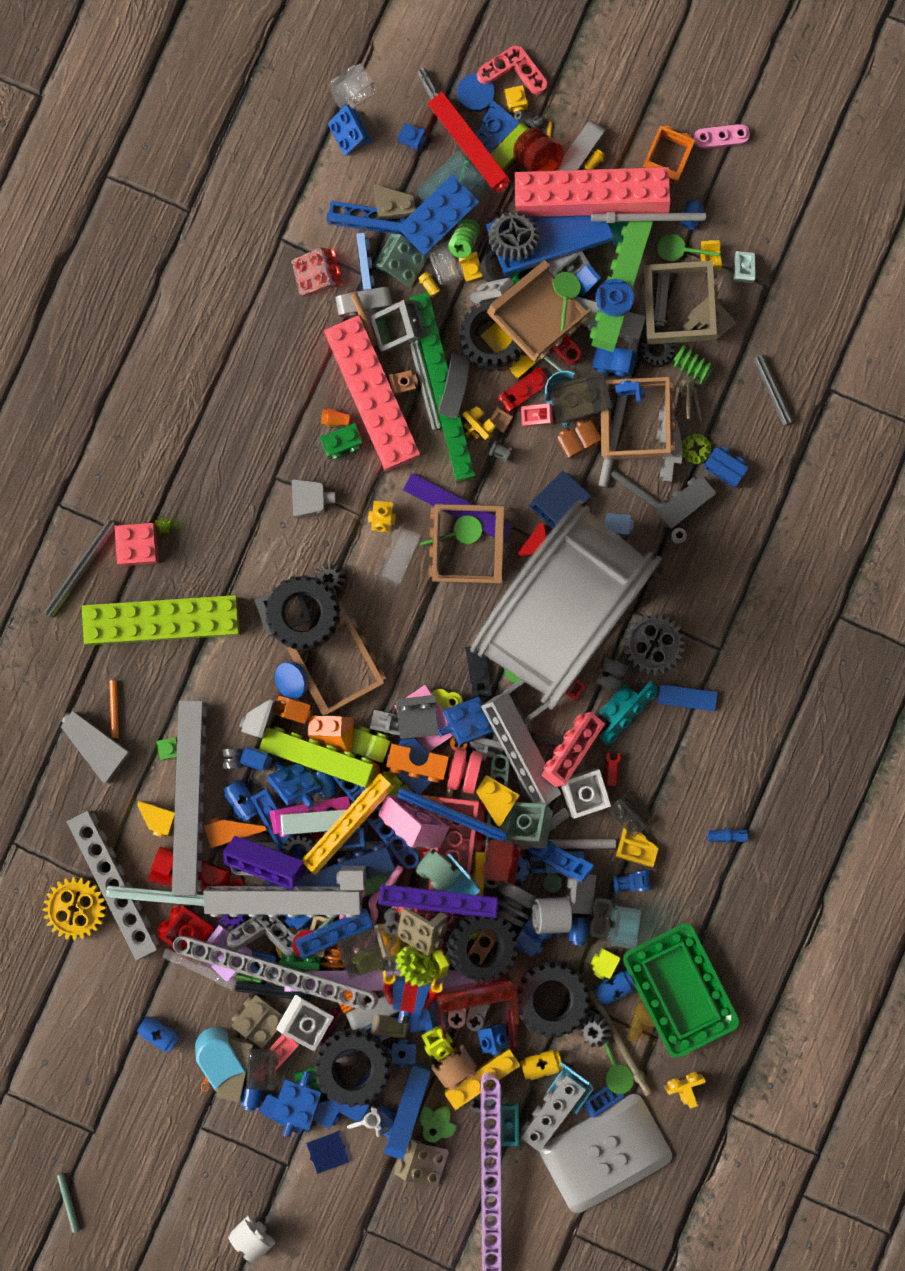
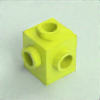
[422,1026,454,1061]

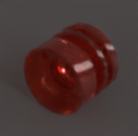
[513,128,564,172]

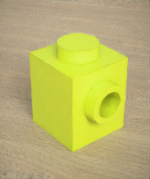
[590,948,621,980]

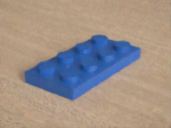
[397,174,479,256]

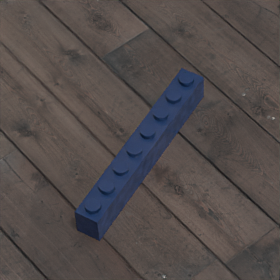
[252,843,397,887]

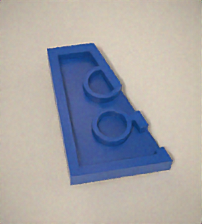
[475,100,520,154]

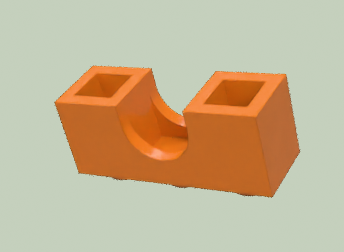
[386,744,449,783]

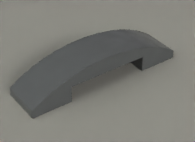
[438,351,469,420]

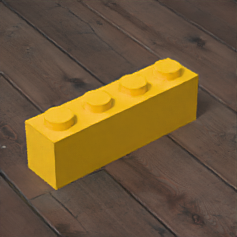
[445,1047,520,1110]

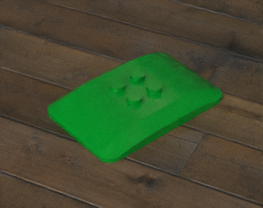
[623,924,739,1058]

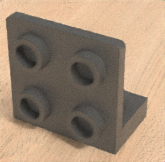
[396,695,438,739]

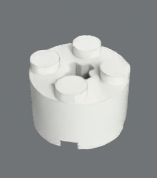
[228,1215,275,1264]

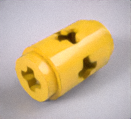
[520,1050,563,1081]

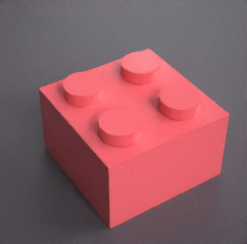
[115,523,159,566]

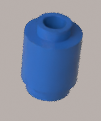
[681,200,705,230]
[314,771,336,799]
[569,917,589,946]
[240,1081,263,1111]

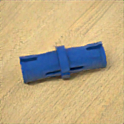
[707,828,748,844]

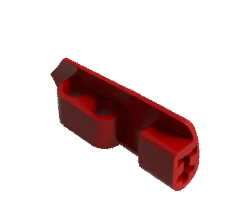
[147,846,244,893]

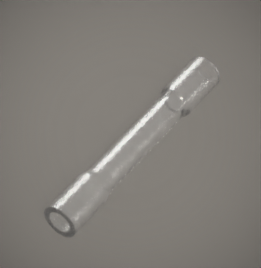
[162,947,237,991]

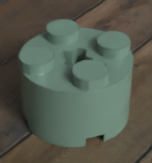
[416,848,462,892]

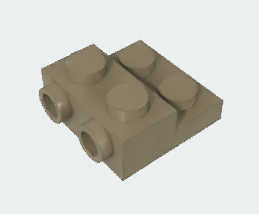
[231,994,283,1049]

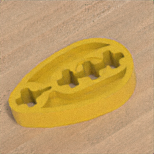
[470,851,486,896]

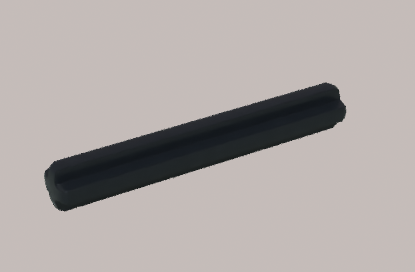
[235,981,311,1001]

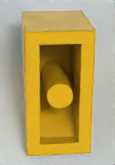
[137,801,175,838]

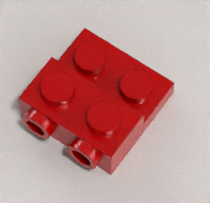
[158,904,214,959]

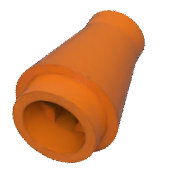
[321,408,349,427]

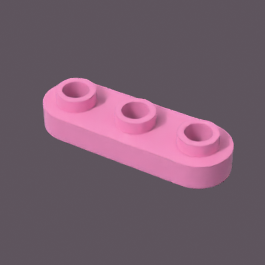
[693,124,750,149]

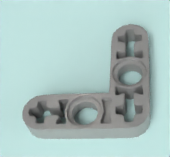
[227,914,296,956]

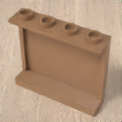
[487,260,592,362]

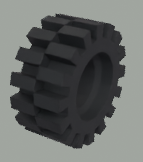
[639,331,675,368]
[281,833,316,869]

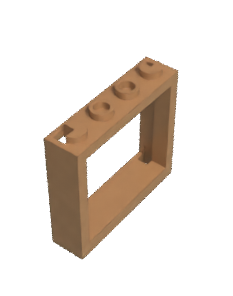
[601,377,676,459]
[429,504,504,583]
[287,616,386,716]

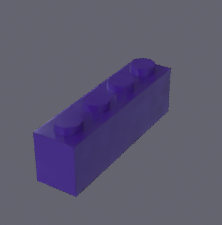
[223,836,304,890]

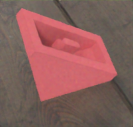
[521,403,553,426]

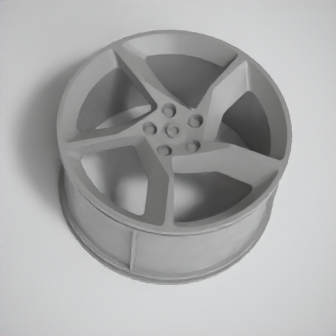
[470,500,662,710]

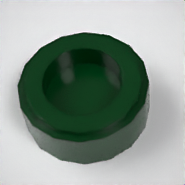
[543,874,562,893]

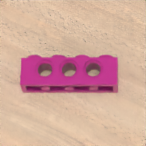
[270,796,350,837]

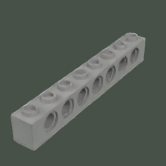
[67,811,160,960]

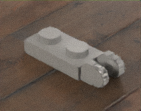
[470,278,514,304]

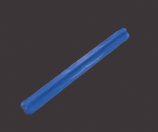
[397,788,507,842]

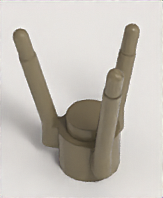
[674,380,702,422]

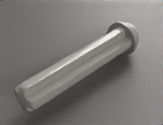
[654,273,670,328]

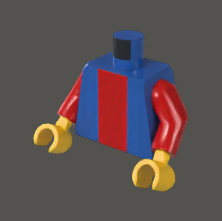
[383,971,444,1023]

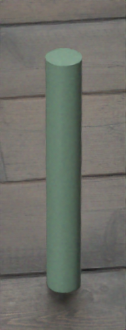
[57,1173,80,1233]

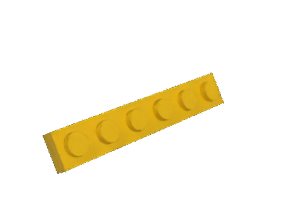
[301,774,394,875]

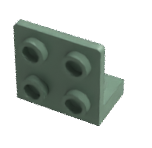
[373,234,429,287]

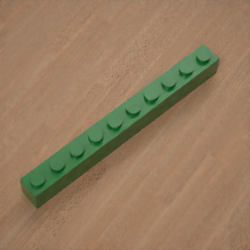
[410,292,475,484]

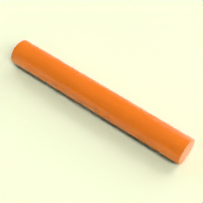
[109,680,119,738]

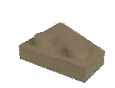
[373,185,416,220]

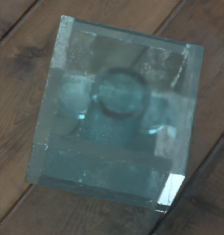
[607,904,641,949]

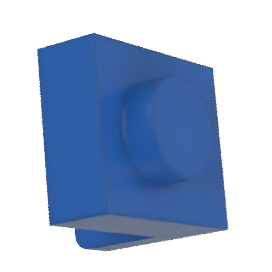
[615,380,645,405]

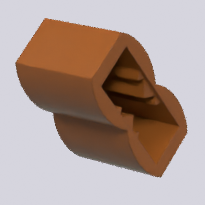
[557,419,601,460]

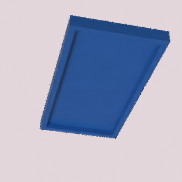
[486,215,614,276]

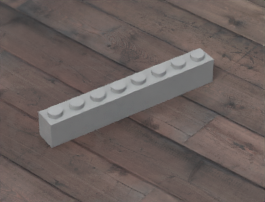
[204,886,362,918]

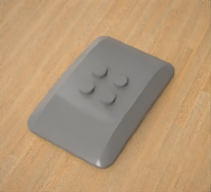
[540,1094,672,1213]

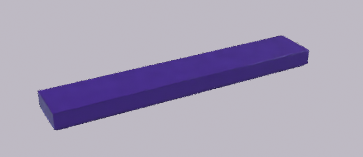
[403,473,513,543]
[379,885,499,918]

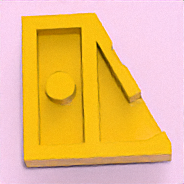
[476,775,519,828]

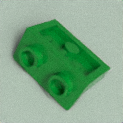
[320,423,363,460]
[280,952,321,971]

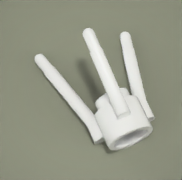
[347,1105,381,1137]

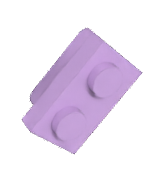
[199,925,252,982]

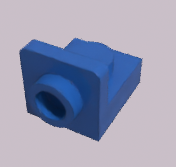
[397,123,427,151]

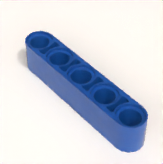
[384,1063,431,1160]

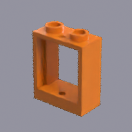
[643,125,695,186]

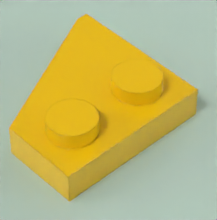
[615,821,658,868]

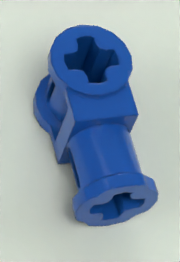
[613,870,653,893]

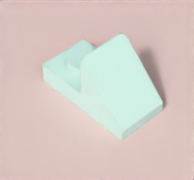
[733,251,755,283]

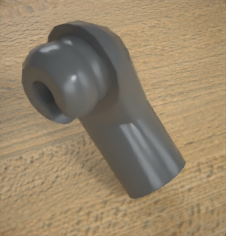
[515,111,543,129]

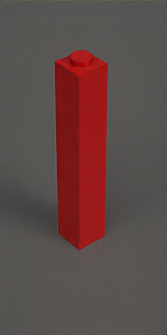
[427,92,511,193]

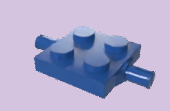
[438,697,494,746]
[268,759,321,809]
[272,1071,322,1138]

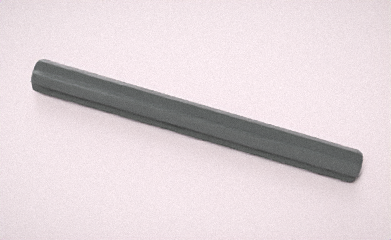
[44,520,117,617]

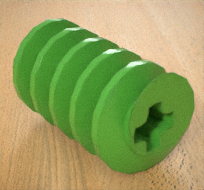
[449,219,480,258]
[673,345,715,385]

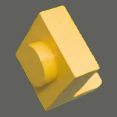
[700,240,722,270]

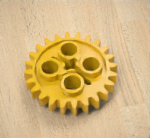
[43,877,107,940]

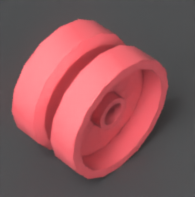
[447,747,483,794]

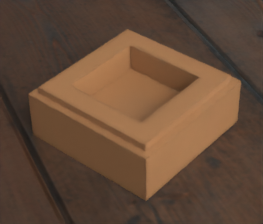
[490,407,513,434]

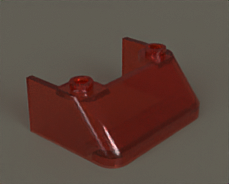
[435,976,519,1039]

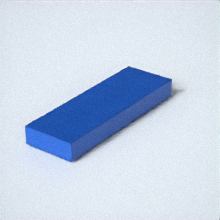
[657,684,717,711]

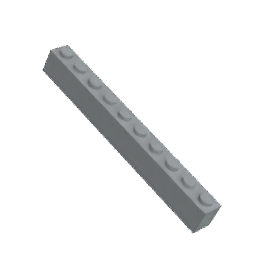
[172,701,207,896]

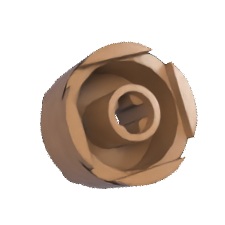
[431,1045,477,1090]

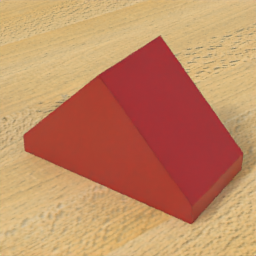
[518,523,546,557]

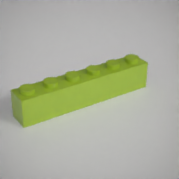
[259,726,377,788]

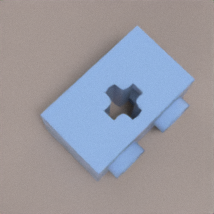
[604,513,634,539]

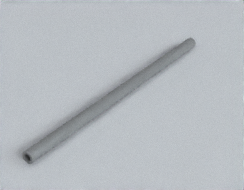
[598,283,646,488]

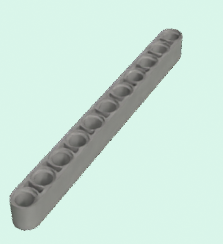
[173,936,378,1011]

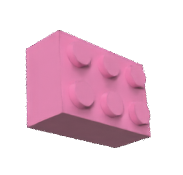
[378,795,449,848]

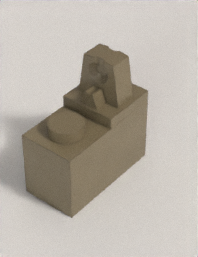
[683,297,736,341]

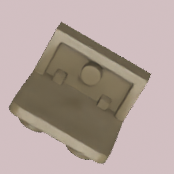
[397,908,447,956]
[394,1137,448,1187]

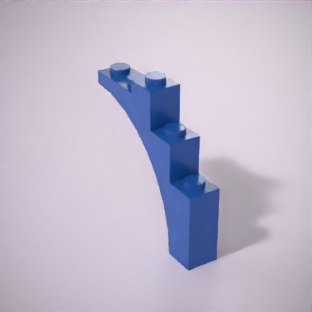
[258,1066,372,1134]

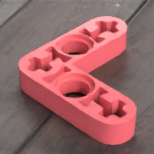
[477,46,547,95]

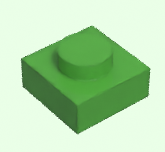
[157,737,177,760]

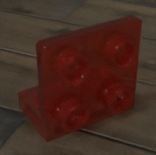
[291,248,343,296]

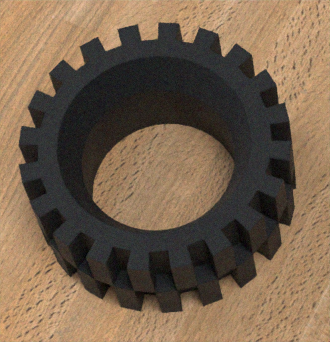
[460,299,524,372]
[444,914,518,983]

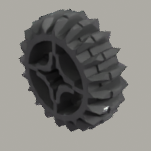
[489,211,540,262]

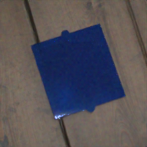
[306,1131,349,1174]

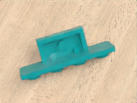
[599,681,659,746]

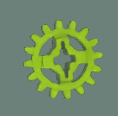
[395,945,436,987]

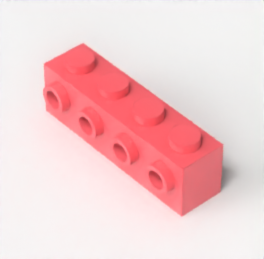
[541,712,605,787]

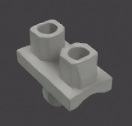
[370,710,400,735]
[469,733,504,762]

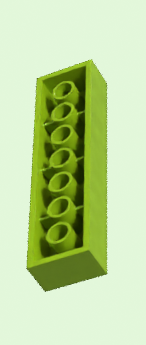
[82,595,240,645]

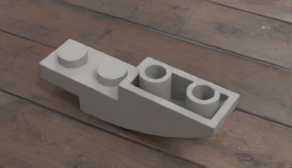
[656,405,682,484]

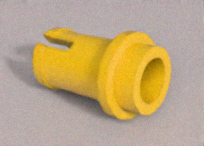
[582,149,605,170]
[419,272,441,297]

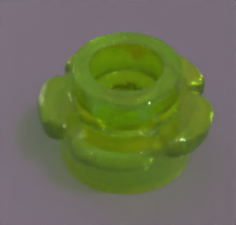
[155,517,171,535]

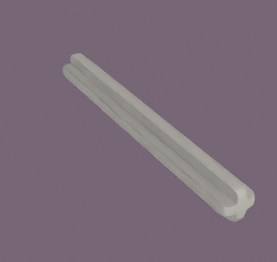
[410,340,442,430]

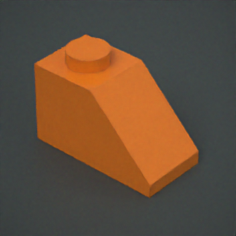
[273,696,311,724]

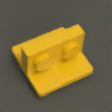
[664,1072,706,1109]

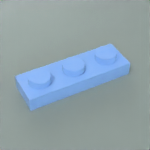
[357,233,375,290]

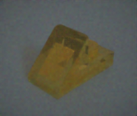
[627,1000,655,1042]

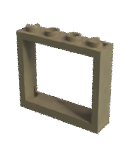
[644,260,720,344]

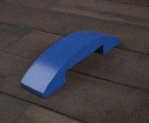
[528,840,595,882]

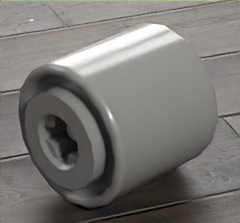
[532,897,572,934]

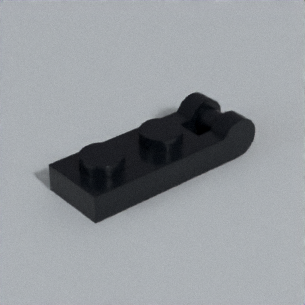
[465,646,492,699]

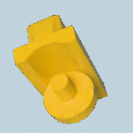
[462,406,497,440]

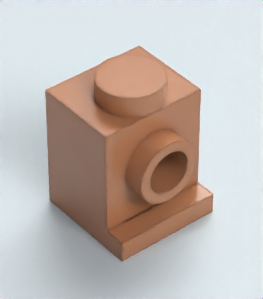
[389,370,418,396]

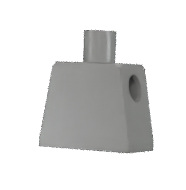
[292,480,336,518]

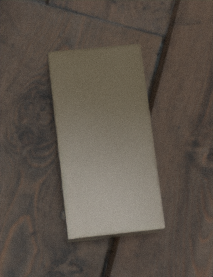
[371,1014,408,1038]

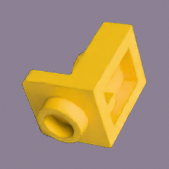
[505,85,528,114]
[459,251,483,283]

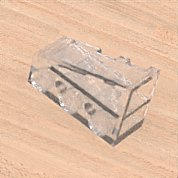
[375,526,421,590]

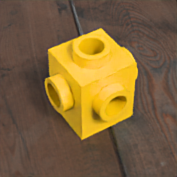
[368,501,396,532]

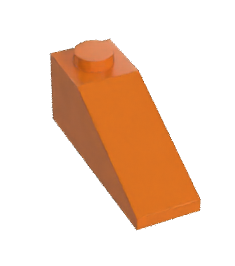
[204,817,268,848]

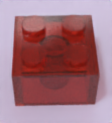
[482,839,521,886]

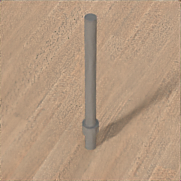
[591,212,706,223]

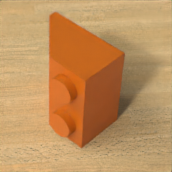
[308,716,354,754]

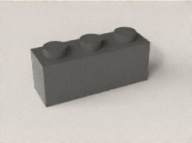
[656,476,716,531]

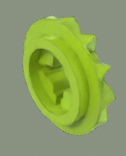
[682,434,711,464]

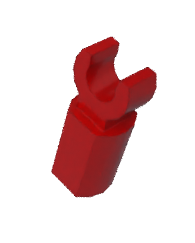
[604,753,621,786]

